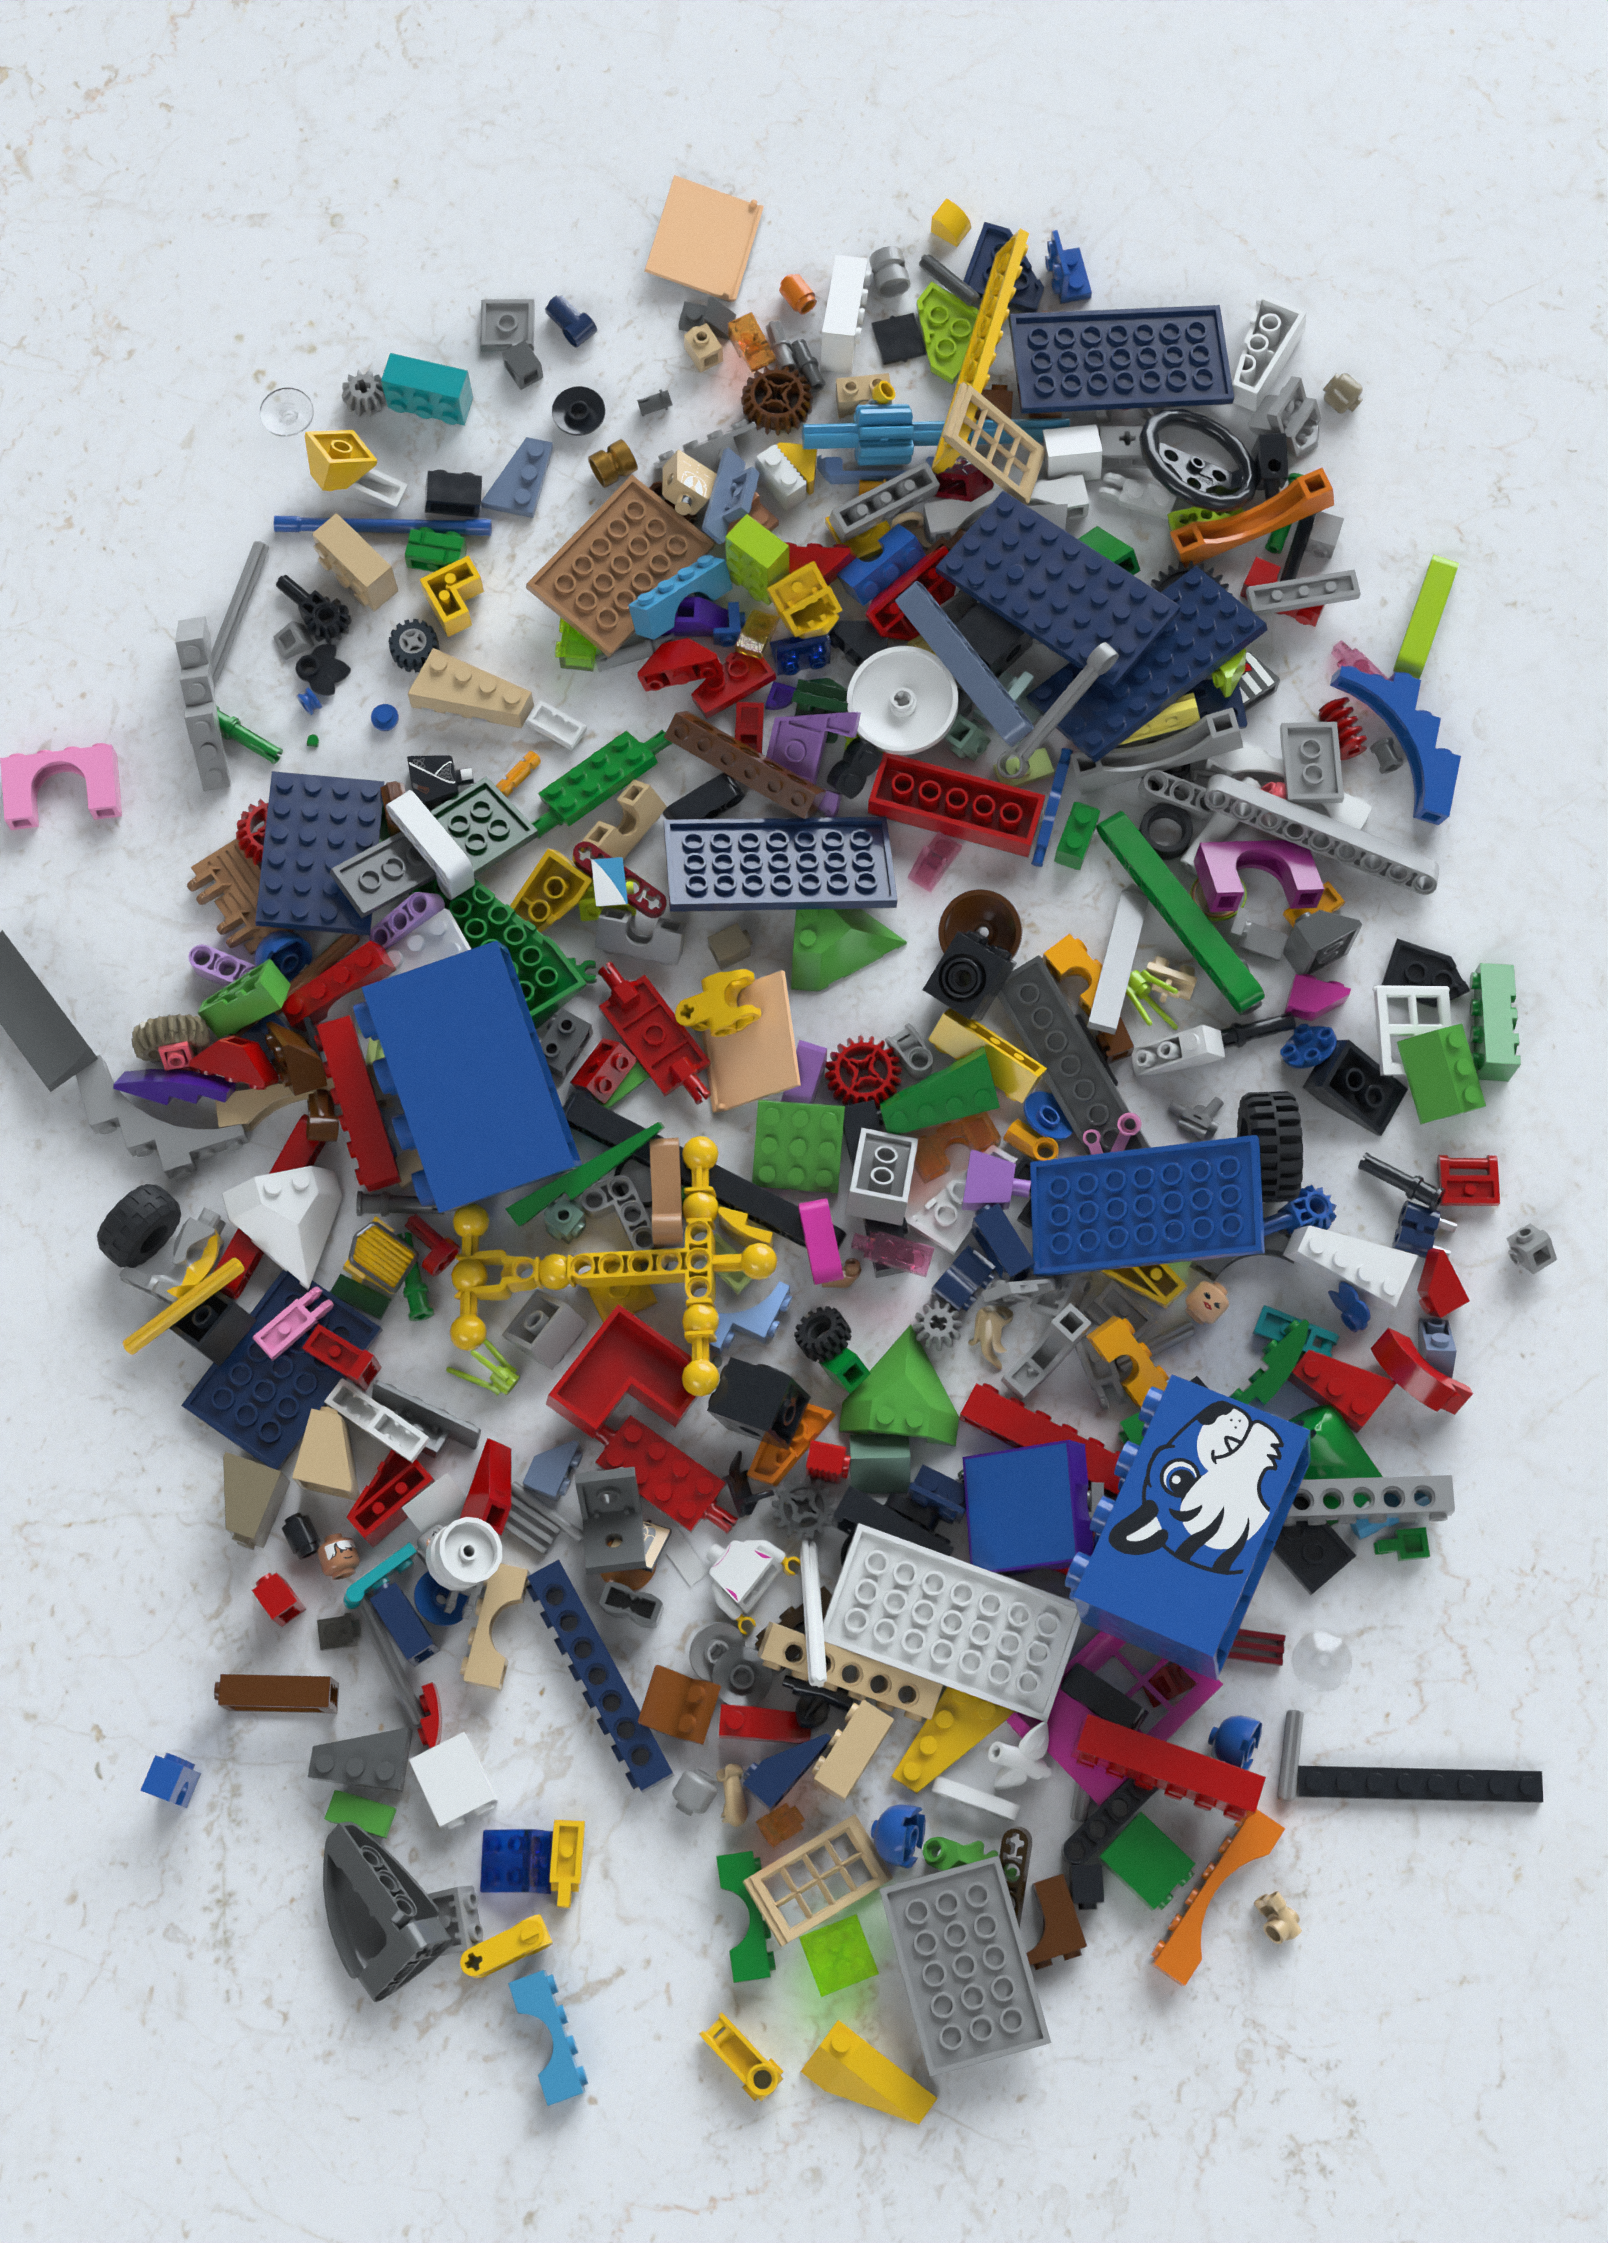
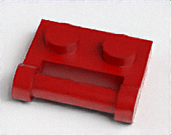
[1437,1155,1500,1206]

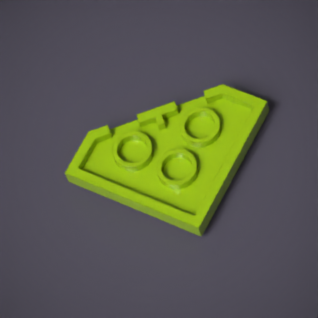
[916,281,979,385]

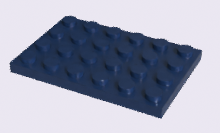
[255,771,385,936]
[181,1269,383,1470]

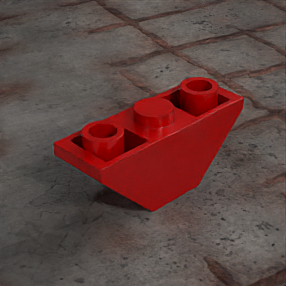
[785,542,857,586]
[637,638,725,692]
[189,1035,279,1090]

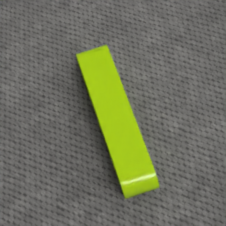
[1393,554,1459,679]

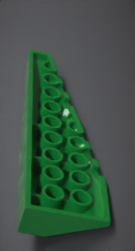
[379,806,586,1029]

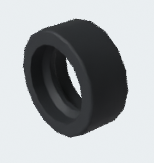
[1139,804,1193,860]

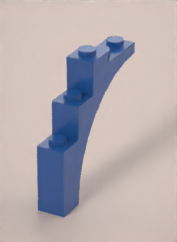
[1330,666,1461,825]

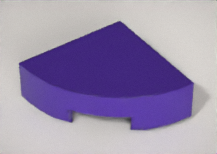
[765,681,796,710]

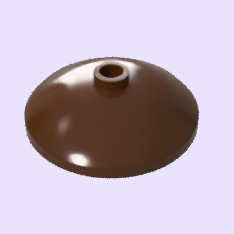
[938,889,1023,959]

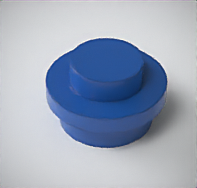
[371,704,399,731]

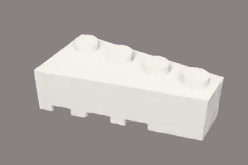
[820,255,872,374]
[1283,1226,1418,1310]

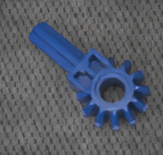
[1263,1185,1337,1236]

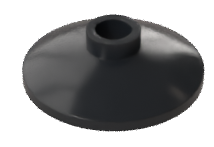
[552,386,605,436]

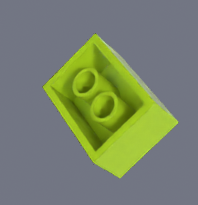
[725,514,789,606]

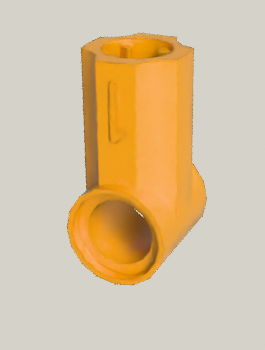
[1003,1118,1058,1161]

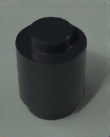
[281,1513,321,1560]

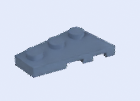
[481,437,553,518]

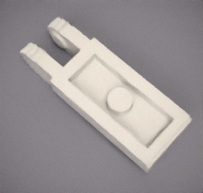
[1098,472,1177,520]

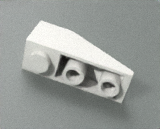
[1131,1025,1225,1077]

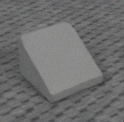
[273,621,314,660]

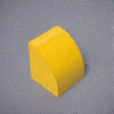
[931,198,971,247]

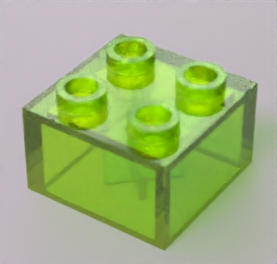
[799,1914,879,1998]

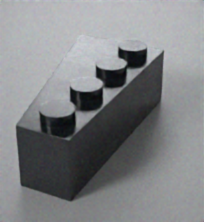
[832,1485,954,1557]

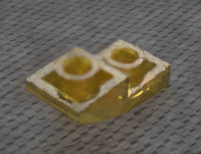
[735,609,780,659]

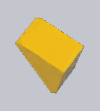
[776,442,817,495]

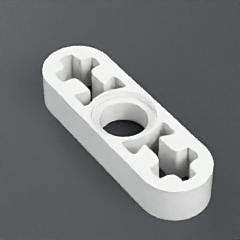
[931,1776,1020,1821]

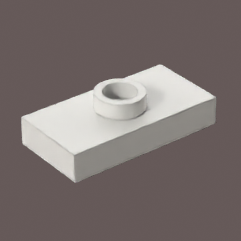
[525,700,587,751]

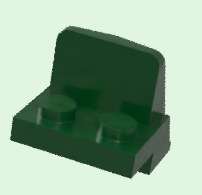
[791,678,849,744]

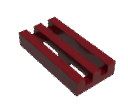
[1227,1629,1286,1666]

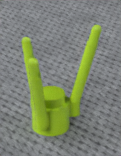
[1125,969,1178,1030]
[446,1338,520,1396]

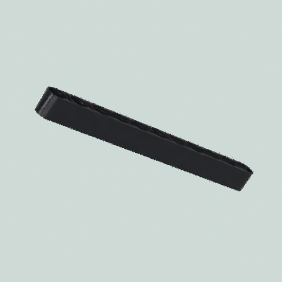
[563,1092,847,1250]

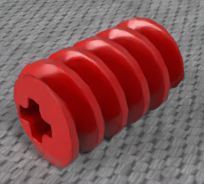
[1318,697,1367,761]

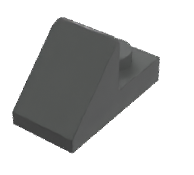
[678,296,736,340]

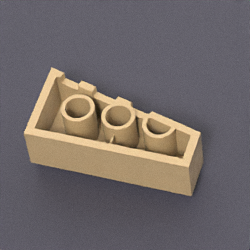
[408,648,534,728]

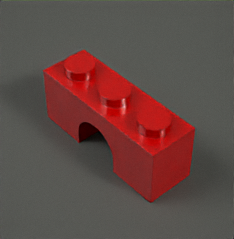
[1240,557,1326,627]

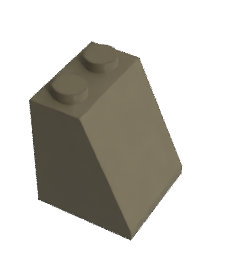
[223,1452,290,1550]

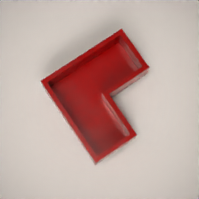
[546,1304,699,1439]

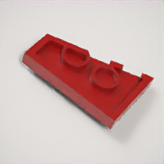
[691,636,777,719]

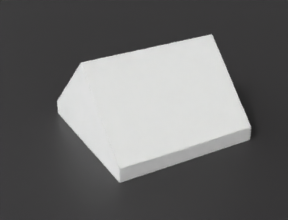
[1042,424,1102,481]

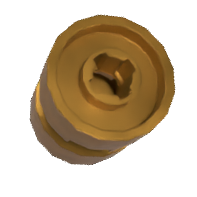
[588,439,638,488]

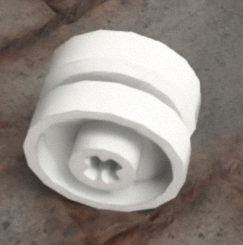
[426,1517,502,1591]

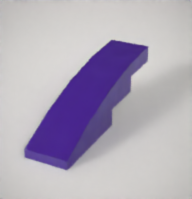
[113,1069,236,1105]

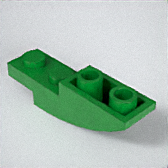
[1229,1319,1309,1405]

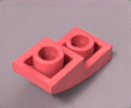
[158,1041,199,1072]

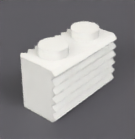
[754,445,806,511]

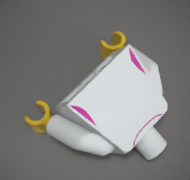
[706,1540,801,1635]

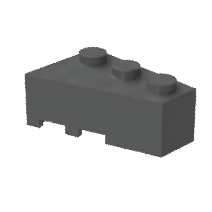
[308,1727,413,1792]

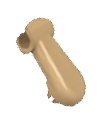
[716,1764,748,1827]

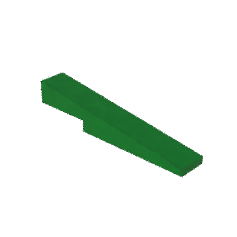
[505,1122,665,1227]

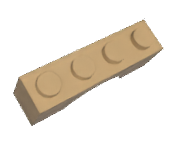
[460,1563,530,1691]

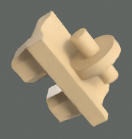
[1146,956,1197,1003]

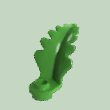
[923,1837,1020,1881]

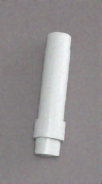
[1179,777,1262,875]

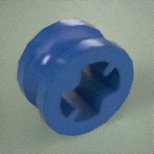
[296,688,322,715]

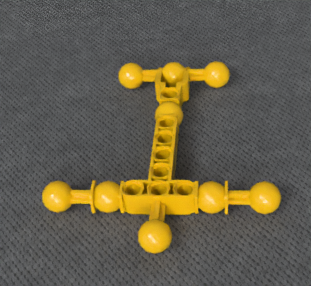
[449,1136,777,1397]

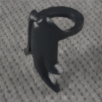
[723,1451,775,1518]

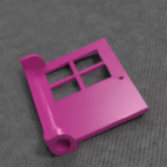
[1006,1631,1223,1806]

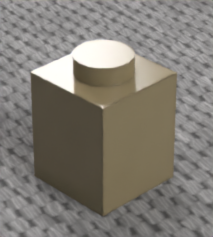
[707,923,753,970]

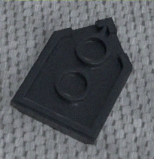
[1381,938,1470,1008]

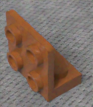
[638,1665,721,1745]

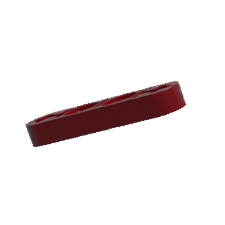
[572,841,667,918]

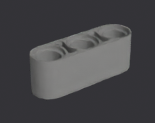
[1138,770,1216,821]

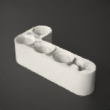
[386,790,475,900]

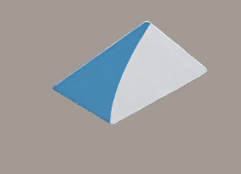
[591,857,628,906]

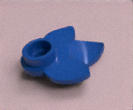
[1328,1282,1371,1332]

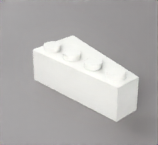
[1233,293,1306,412]

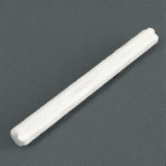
[800,1540,827,1687]

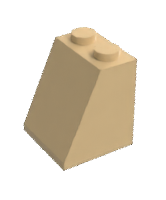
[292,1407,360,1501]

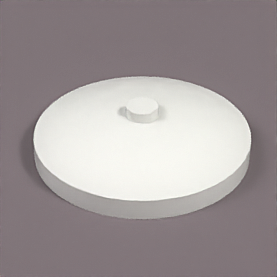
[847,646,959,755]

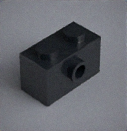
[424,469,482,517]

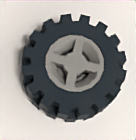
[388,619,440,673]

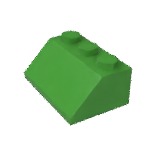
[1397,1024,1486,1125]

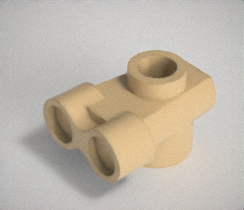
[1254,1891,1302,1944]

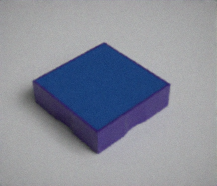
[962,1440,1094,1577]

